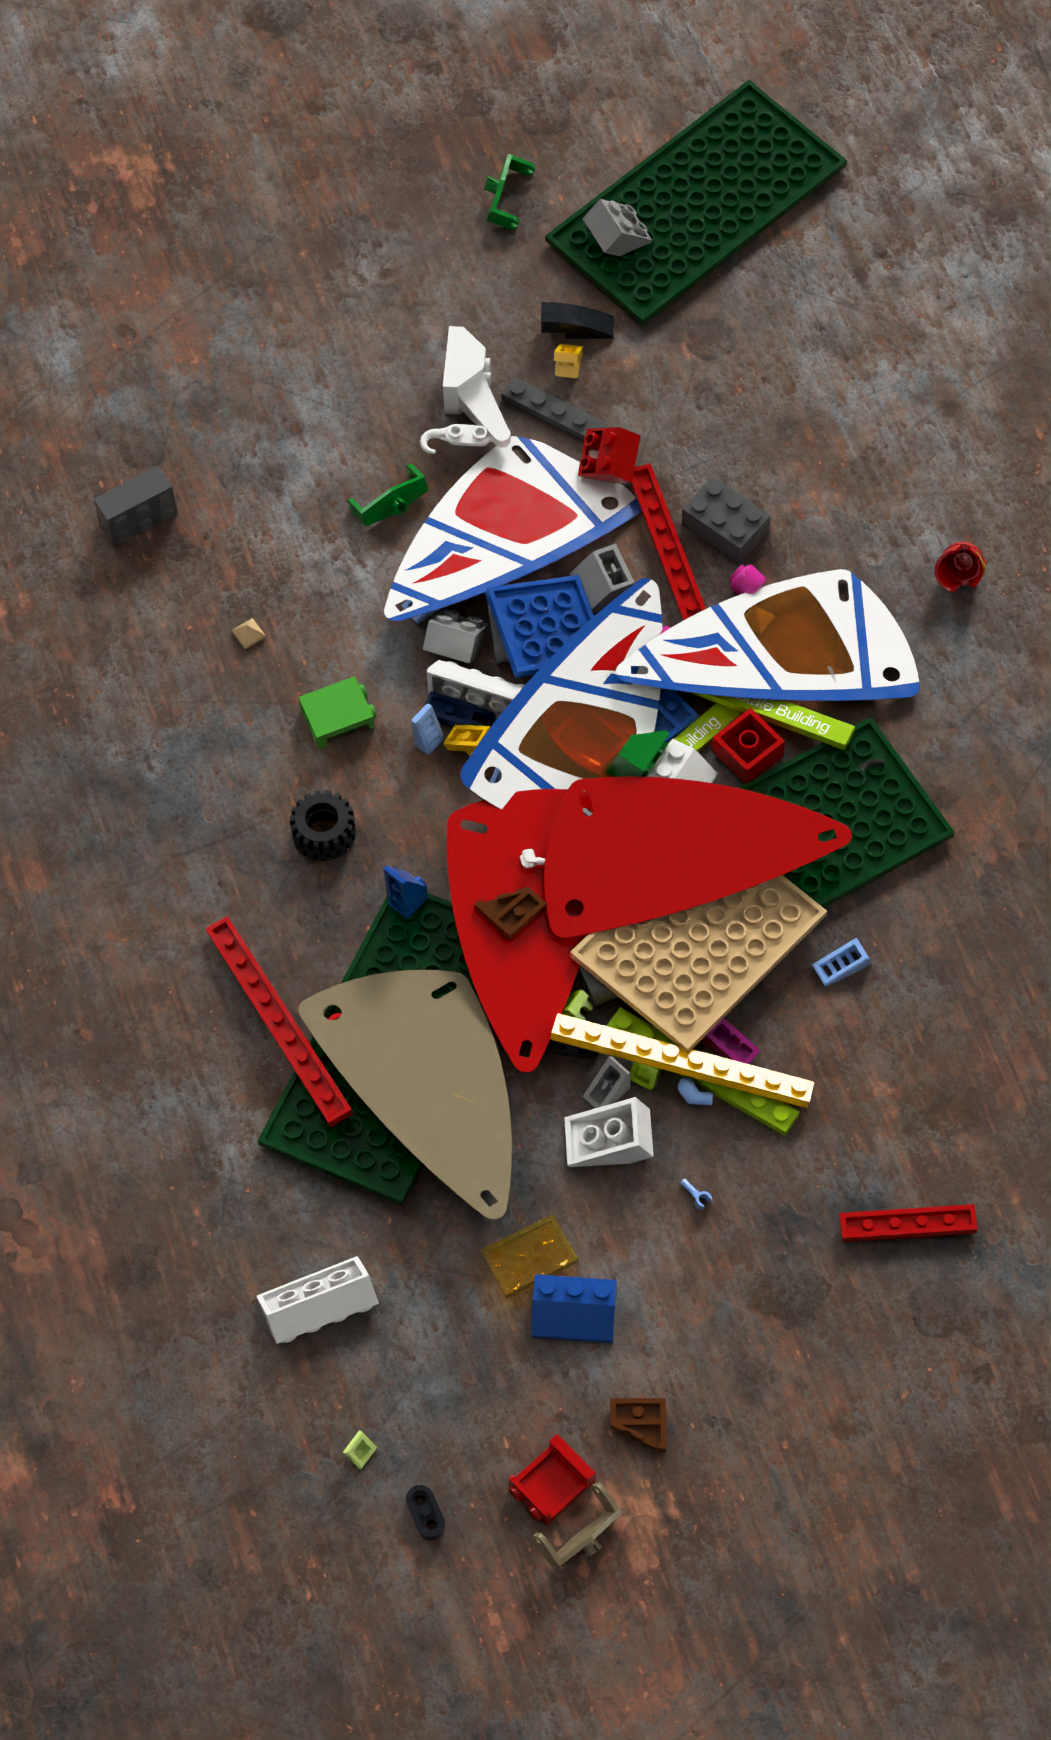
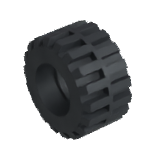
[290,790,356,861]

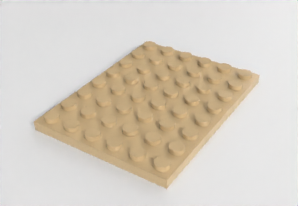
[570,875,827,1053]

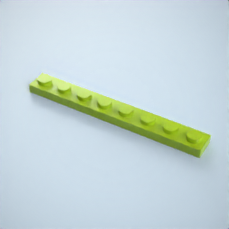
[607,1007,800,1136]

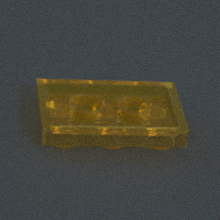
[481,1214,578,1299]

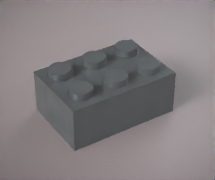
[94,466,178,546]
[682,477,771,564]

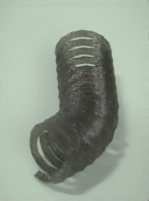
[859,758,884,771]

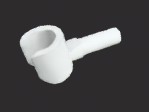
[520,849,545,869]

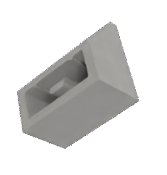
[583,199,652,256]
[570,544,635,613]
[422,610,489,663]

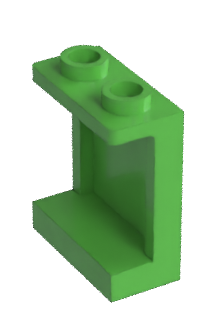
[299,676,377,750]

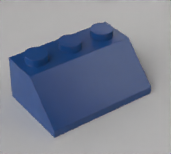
[531,1274,617,1343]

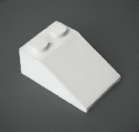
[564,1097,654,1167]

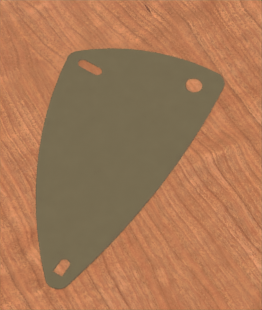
[298,970,512,1219]

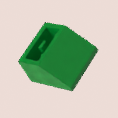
[606,730,670,777]

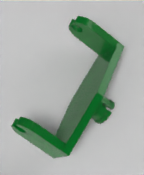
[483,154,536,229]
[346,463,429,527]

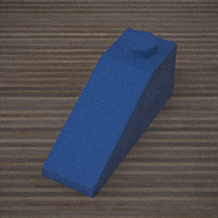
[384,866,428,919]

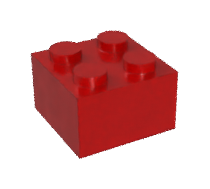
[712,708,785,784]

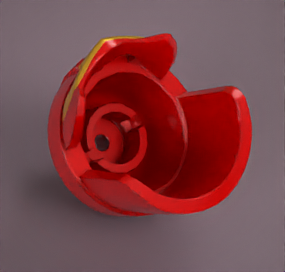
[934,542,986,592]

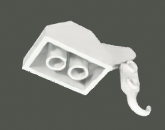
[420,326,511,454]

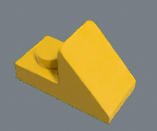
[554,344,583,378]
[443,725,491,756]

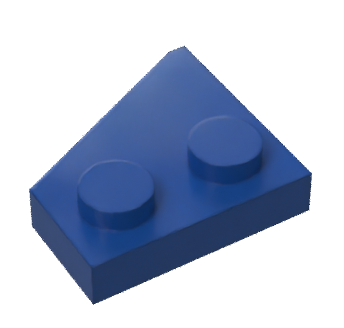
[655,688,699,743]

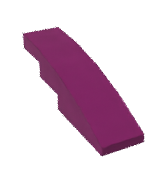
[700,1018,761,1064]

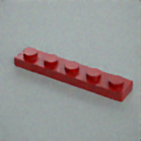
[839,1204,978,1242]

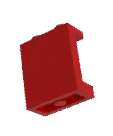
[508,1434,596,1525]

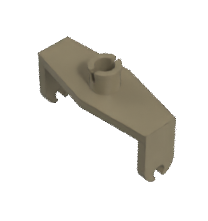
[533,1482,622,1567]

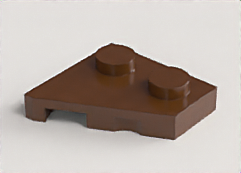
[474,887,547,941]
[610,1398,666,1453]

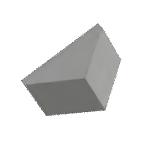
[582,1056,630,1108]

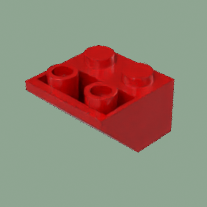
[578,427,641,483]

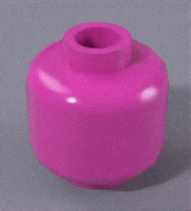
[729,564,766,595]

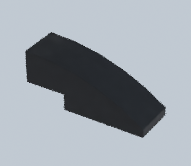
[541,302,614,339]

